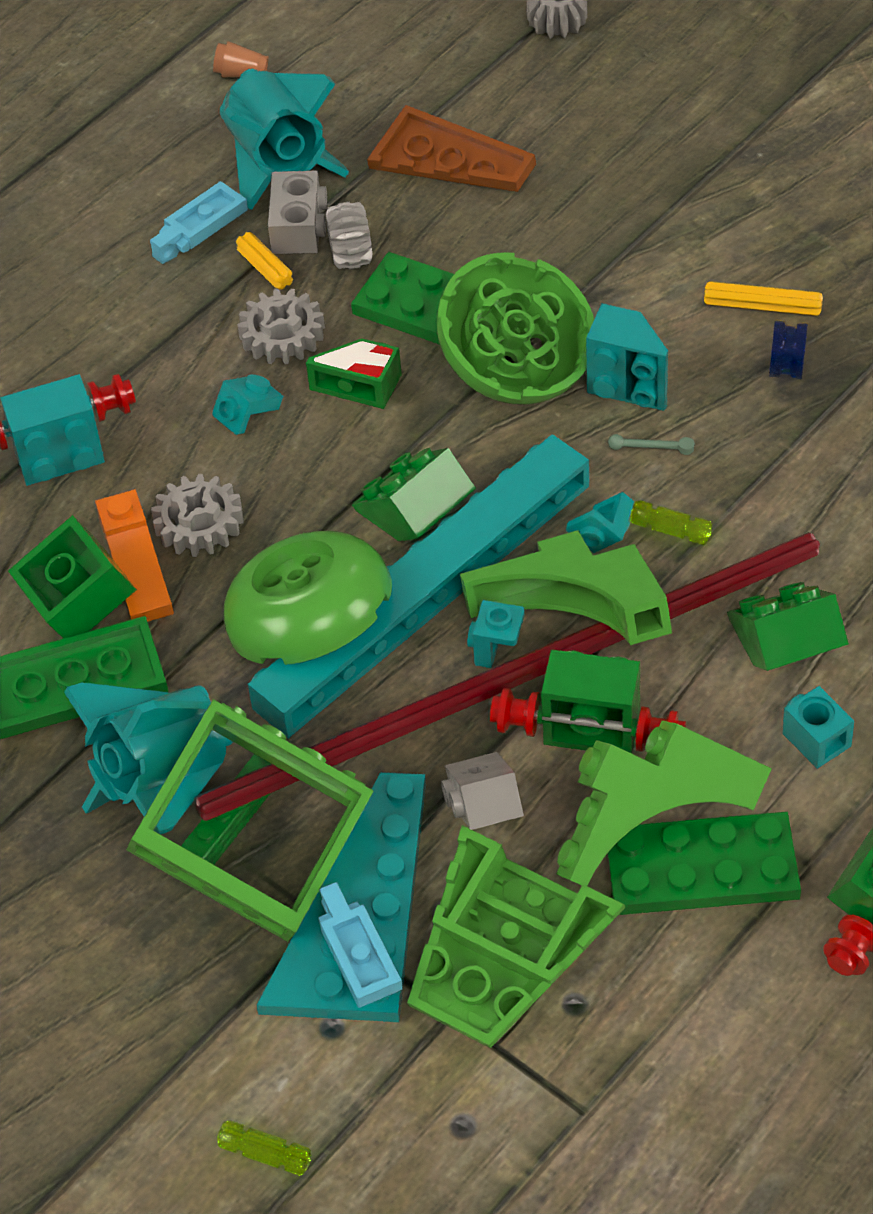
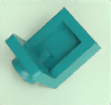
[212,374,284,435]
[565,492,634,553]
[467,600,525,668]

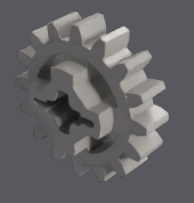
[237,289,325,364]
[151,474,244,557]

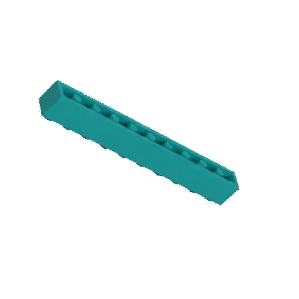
[248,434,589,739]

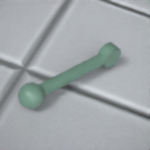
[608,434,695,455]

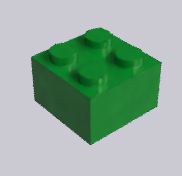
[8,515,137,638]

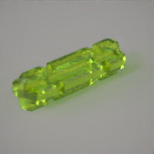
[630,500,712,545]
[217,1120,312,1176]

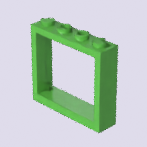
[126,699,373,942]

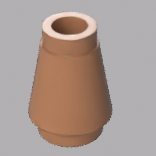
[213,41,269,78]

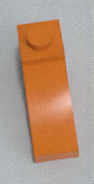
[95,489,174,622]

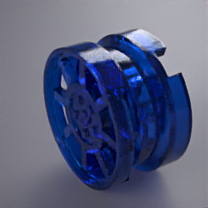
[769,320,808,380]

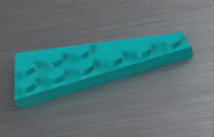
[256,772,426,1022]

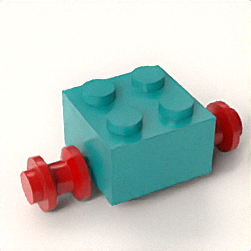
[0,374,136,486]

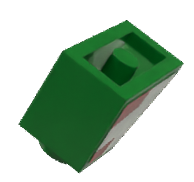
[306,338,402,409]

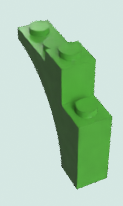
[460,530,672,645]
[556,721,772,886]

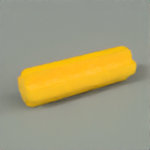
[236,232,293,290]

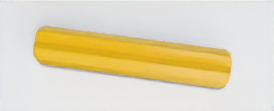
[704,281,823,316]

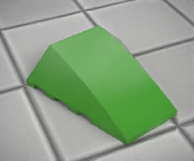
[407,825,625,1048]

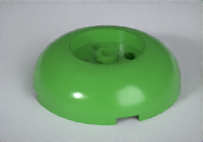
[436,252,594,405]
[223,531,392,665]

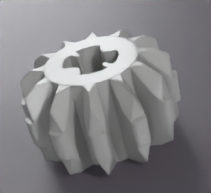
[527,0,587,39]
[326,201,373,269]

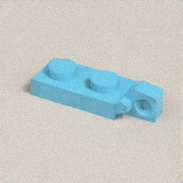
[150,181,248,264]
[318,882,403,1008]

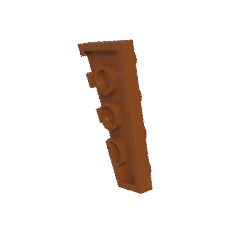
[367,105,536,192]

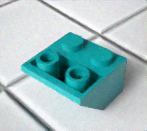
[586,303,668,411]

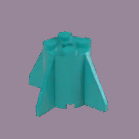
[220,69,349,210]
[64,682,232,835]

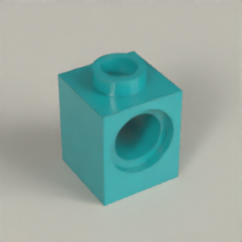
[782,686,854,769]

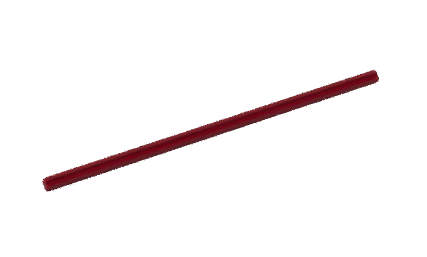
[194,532,820,821]

